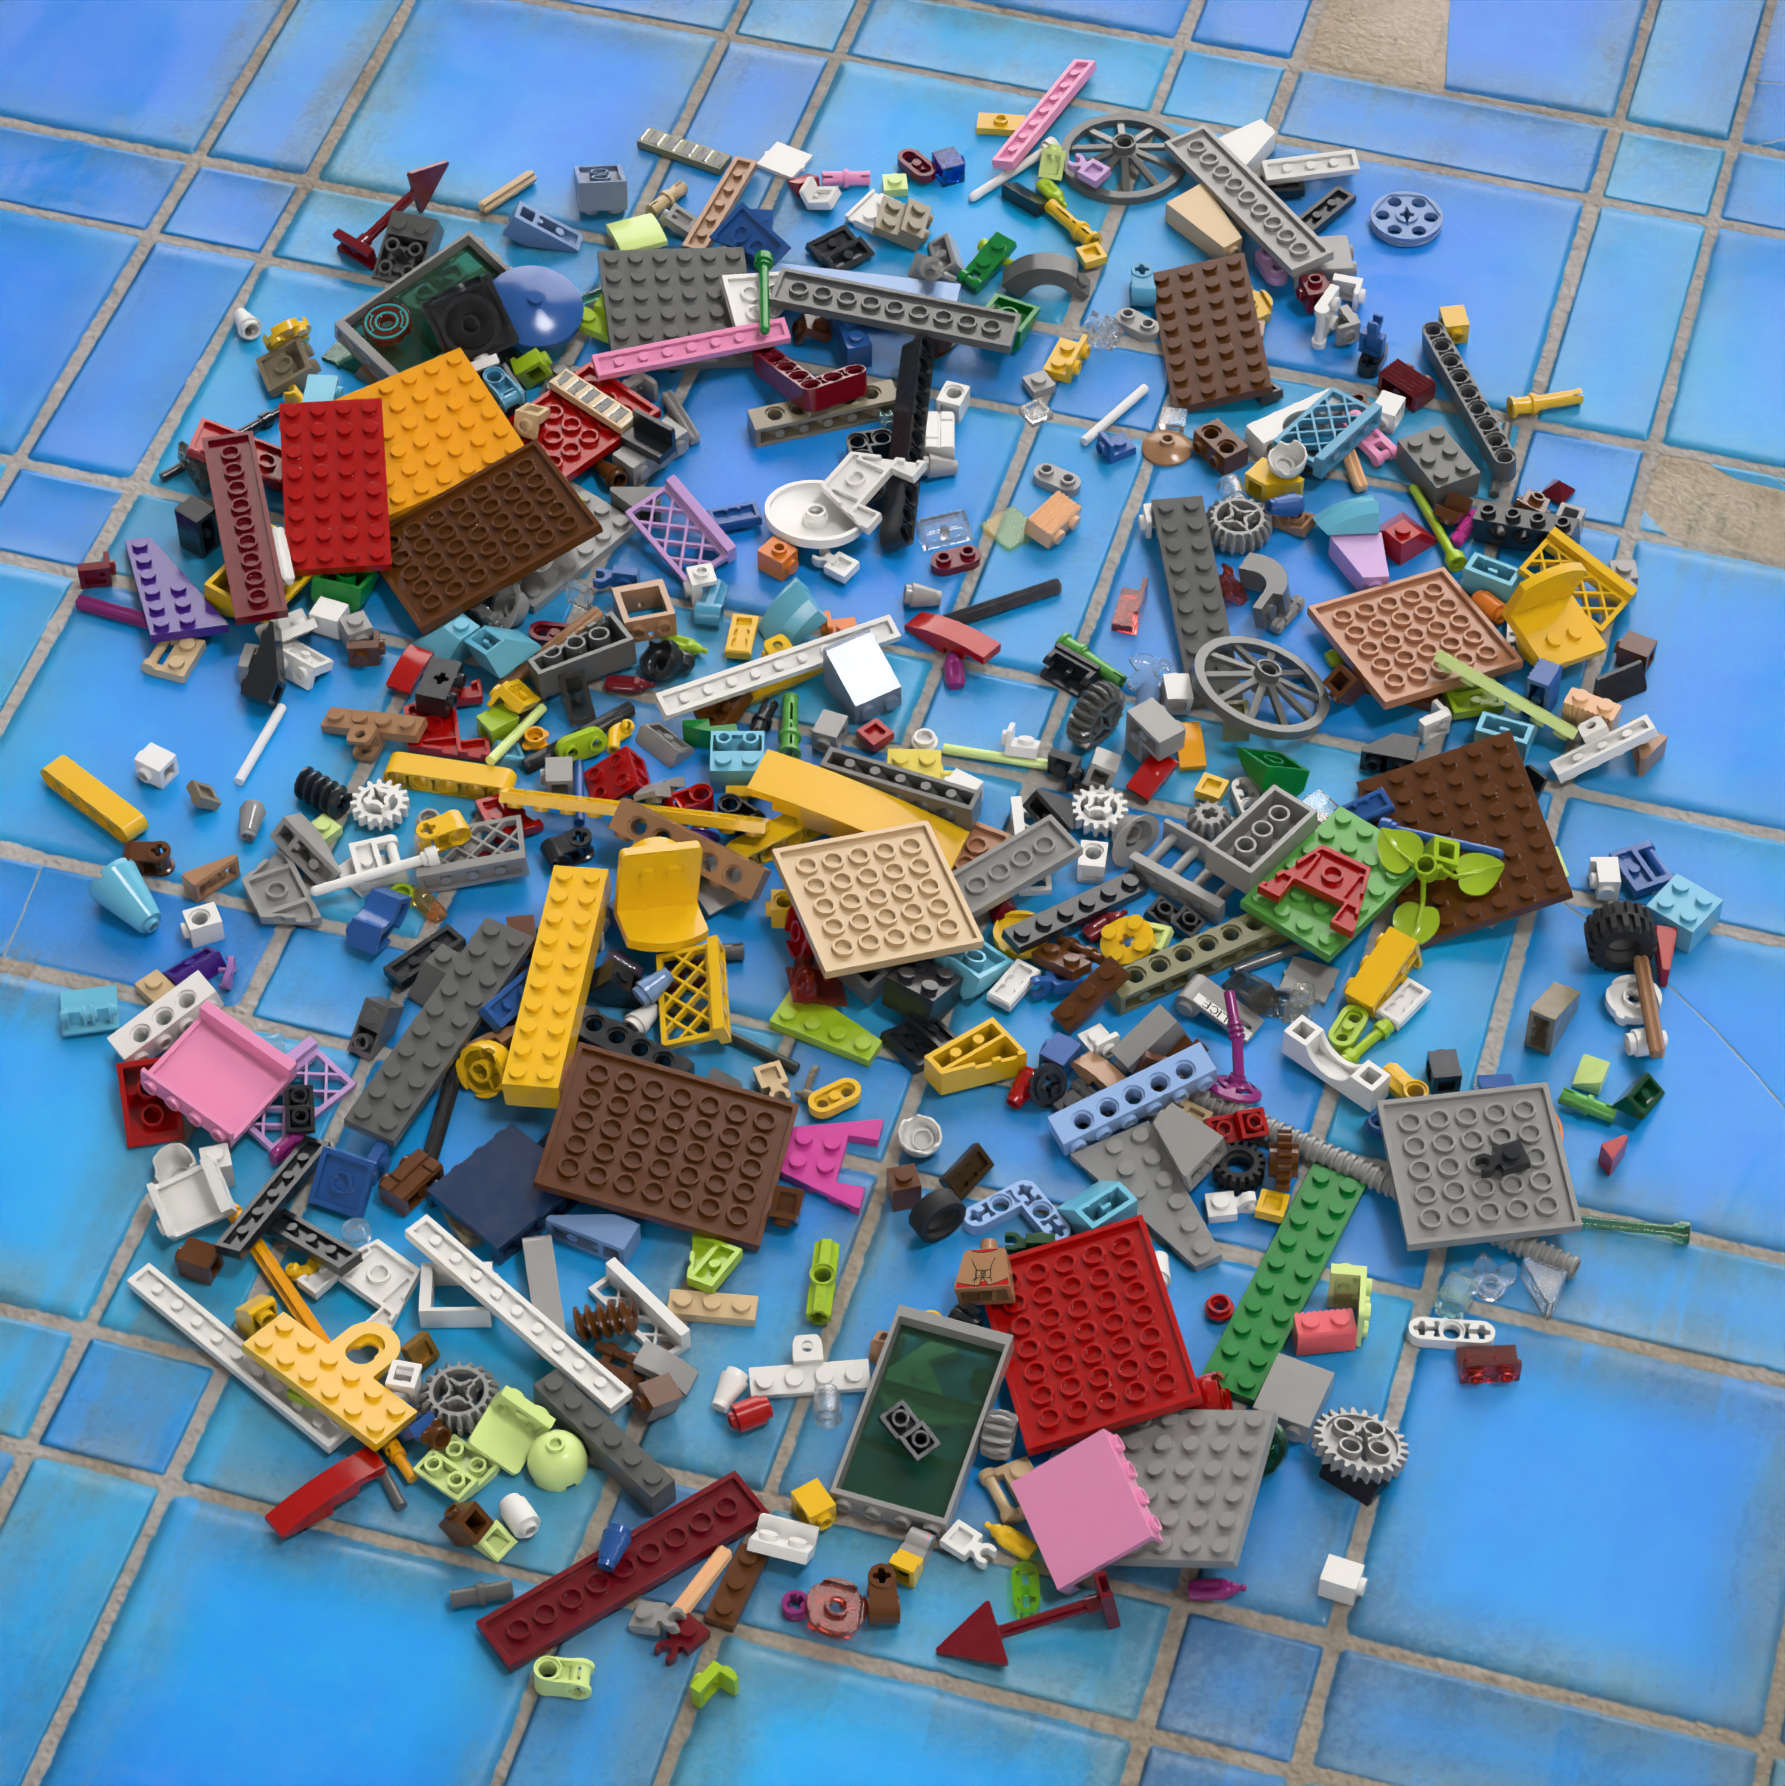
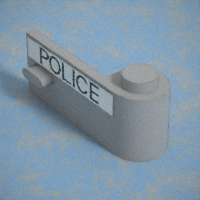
[1174,974,1265,1045]

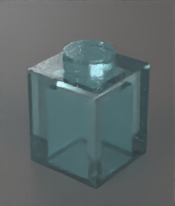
[1434,1270,1478,1320]

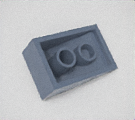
[573,164,628,215]

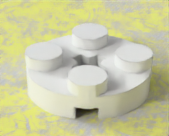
[1604,974,1662,1026]

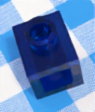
[932,146,965,188]

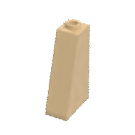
[1165,183,1242,259]

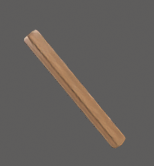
[497,606,604,685]
[1633,955,1665,1059]

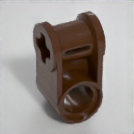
[121,840,175,877]
[867,1563,900,1626]

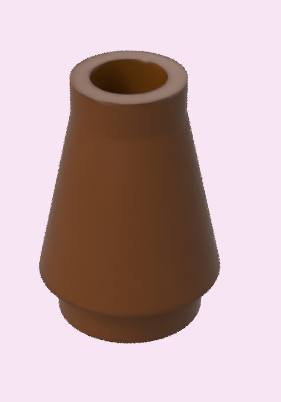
[593,459,628,489]

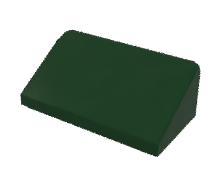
[1612,1072,1665,1120]

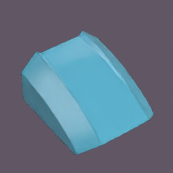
[1312,495,1379,535]
[758,577,828,647]
[934,941,1014,1000]

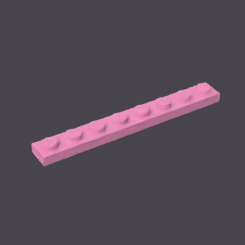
[992,59,1097,171]
[591,317,791,381]

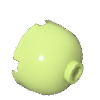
[527,1429,588,1492]

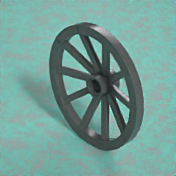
[1061,114,1187,205]
[1191,636,1330,740]

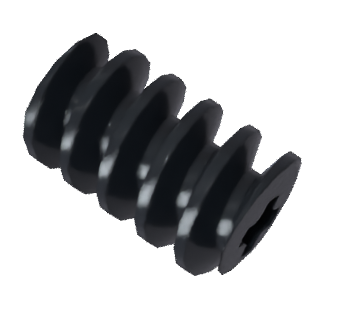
[294,766,353,819]

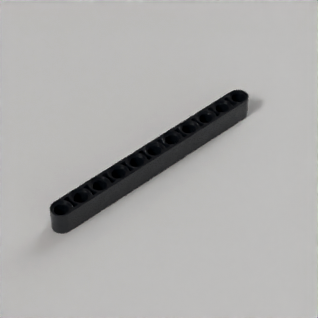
[879,335,935,554]

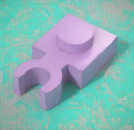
[1067,153,1111,188]

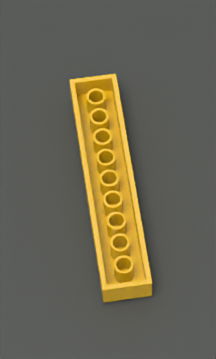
[502,865,612,1109]

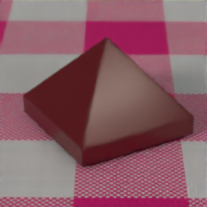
[1541,479,1575,506]
[988,897,1018,924]

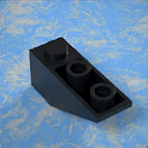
[240,621,286,709]

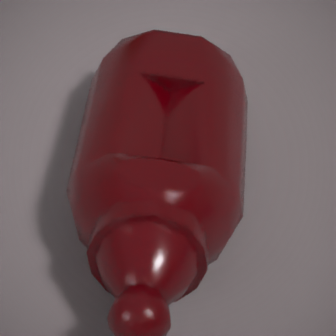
[605,675,655,694]
[1080,909,1128,944]

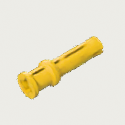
[1044,199,1102,245]
[1506,388,1584,419]

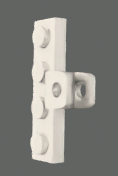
[1549,714,1659,783]
[749,1334,870,1399]

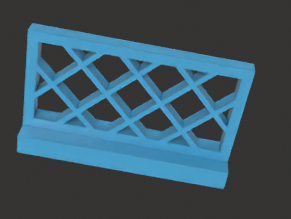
[1272,386,1382,479]

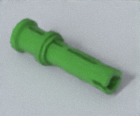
[1054,632,1127,688]
[777,692,801,759]

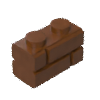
[378,1148,444,1217]

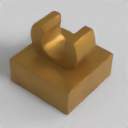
[400,1330,441,1372]

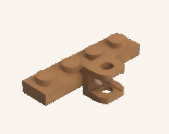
[320,707,428,762]

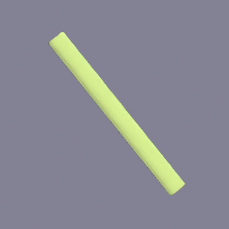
[485,704,547,766]
[942,743,1048,770]

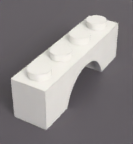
[1245,389,1345,459]
[1282,1015,1391,1112]

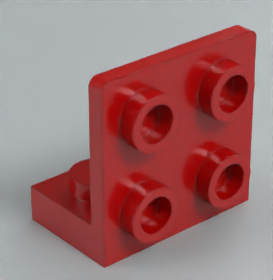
[584,745,651,801]

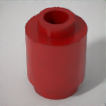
[726,1395,773,1433]

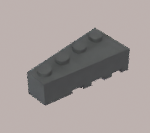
[527,610,637,699]

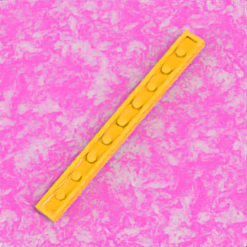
[499,787,771,837]

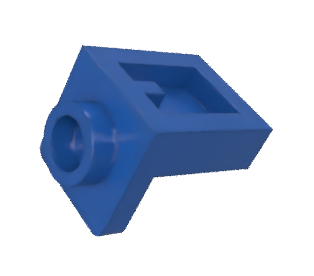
[1096,430,1136,464]

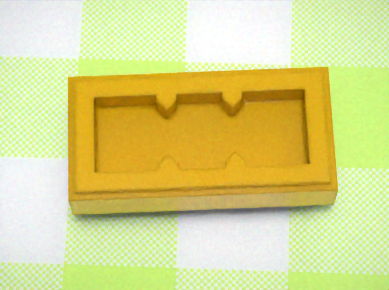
[976,112,1026,136]
[724,614,759,660]

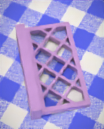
[625,474,737,582]
[247,1036,357,1152]

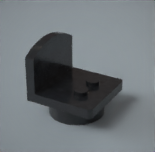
[421,271,519,362]

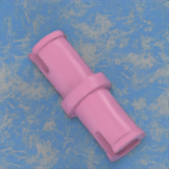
[821,169,870,188]

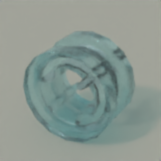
[878,409,893,432]

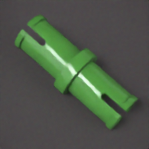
[1558,1086,1617,1124]

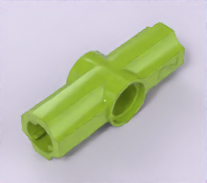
[805,1238,840,1326]

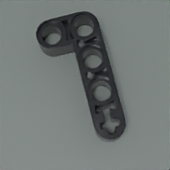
[846,428,892,515]

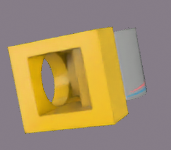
[888,1526,936,1589]

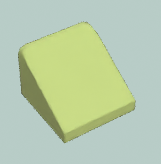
[472,1520,518,1563]

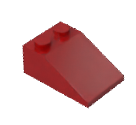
[116,1057,185,1148]

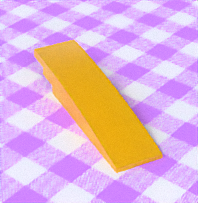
[747,749,970,870]

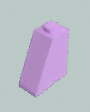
[1328,532,1389,592]

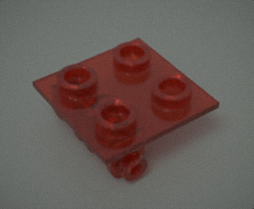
[785,954,848,1007]

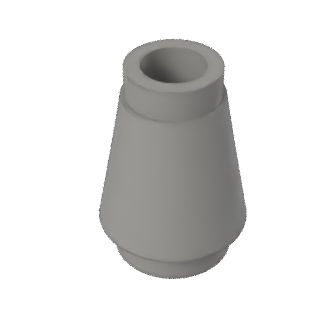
[921,453,958,478]
[903,582,942,608]
[239,800,266,842]

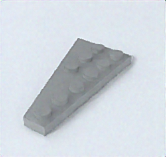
[1070,1121,1223,1272]

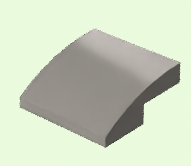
[698,857,741,919]

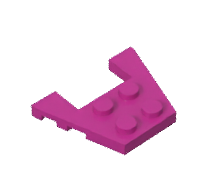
[781,1119,883,1215]

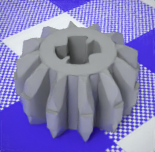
[1186,799,1232,842]
[980,1409,1019,1461]

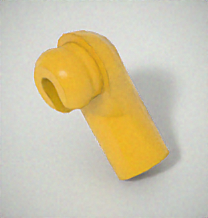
[607,719,635,754]
[285,1259,321,1283]

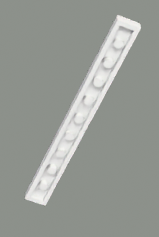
[653,614,901,721]
[405,1214,632,1415]
[127,1263,352,1454]

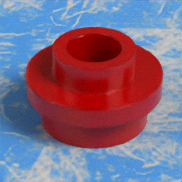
[1204,1293,1234,1322]

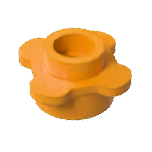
[522,726,549,751]

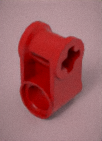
[661,783,715,826]

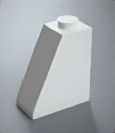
[1219,119,1276,172]

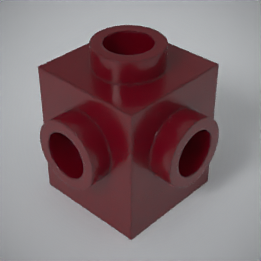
[1296,272,1331,314]

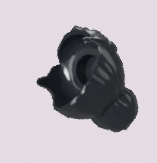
[639,639,696,681]

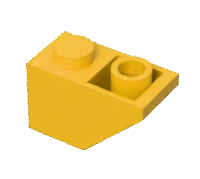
[1243,457,1304,503]
[234,1294,278,1339]

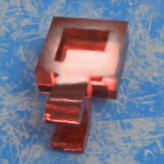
[1218,563,1249,606]

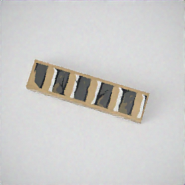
[549,369,633,435]

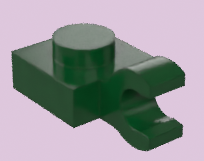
[1005,1232,1055,1255]

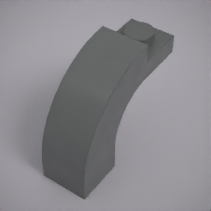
[1002,252,1090,302]
[1238,552,1291,629]

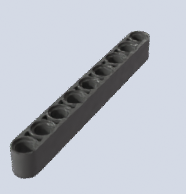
[1422,321,1516,482]

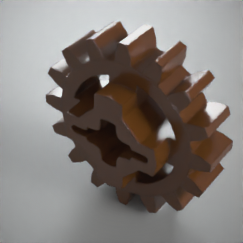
[1268,1129,1299,1192]

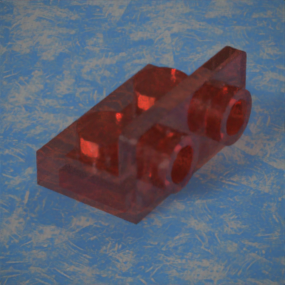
[1455,1344,1522,1385]

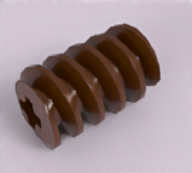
[573,1297,638,1343]

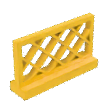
[1517,527,1638,635]
[656,935,732,1050]

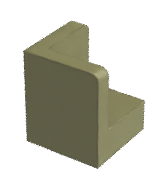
[1222,700,1250,741]

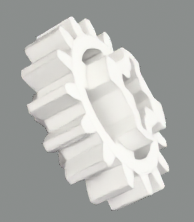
[350,779,410,831]
[1072,785,1128,837]

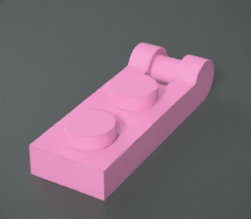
[1336,410,1397,467]

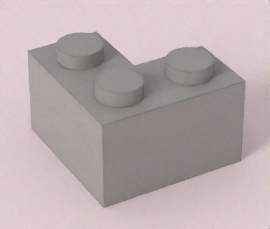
[1125,697,1186,763]

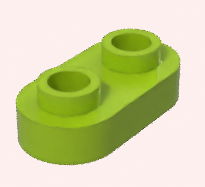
[555,726,608,761]
[1328,1004,1368,1053]

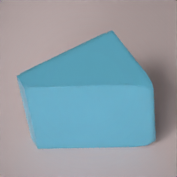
[490,740,525,769]

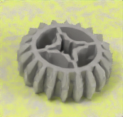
[1206,495,1273,556]
[419,1360,499,1438]

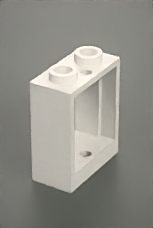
[419,1262,499,1328]

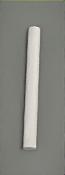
[1080,384,1149,446]
[234,703,287,786]

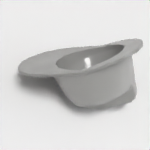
[491,582,529,629]
[1112,814,1159,867]

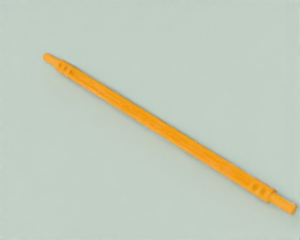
[227,1203,418,1483]

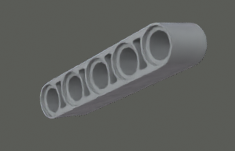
[522,1234,566,1360]

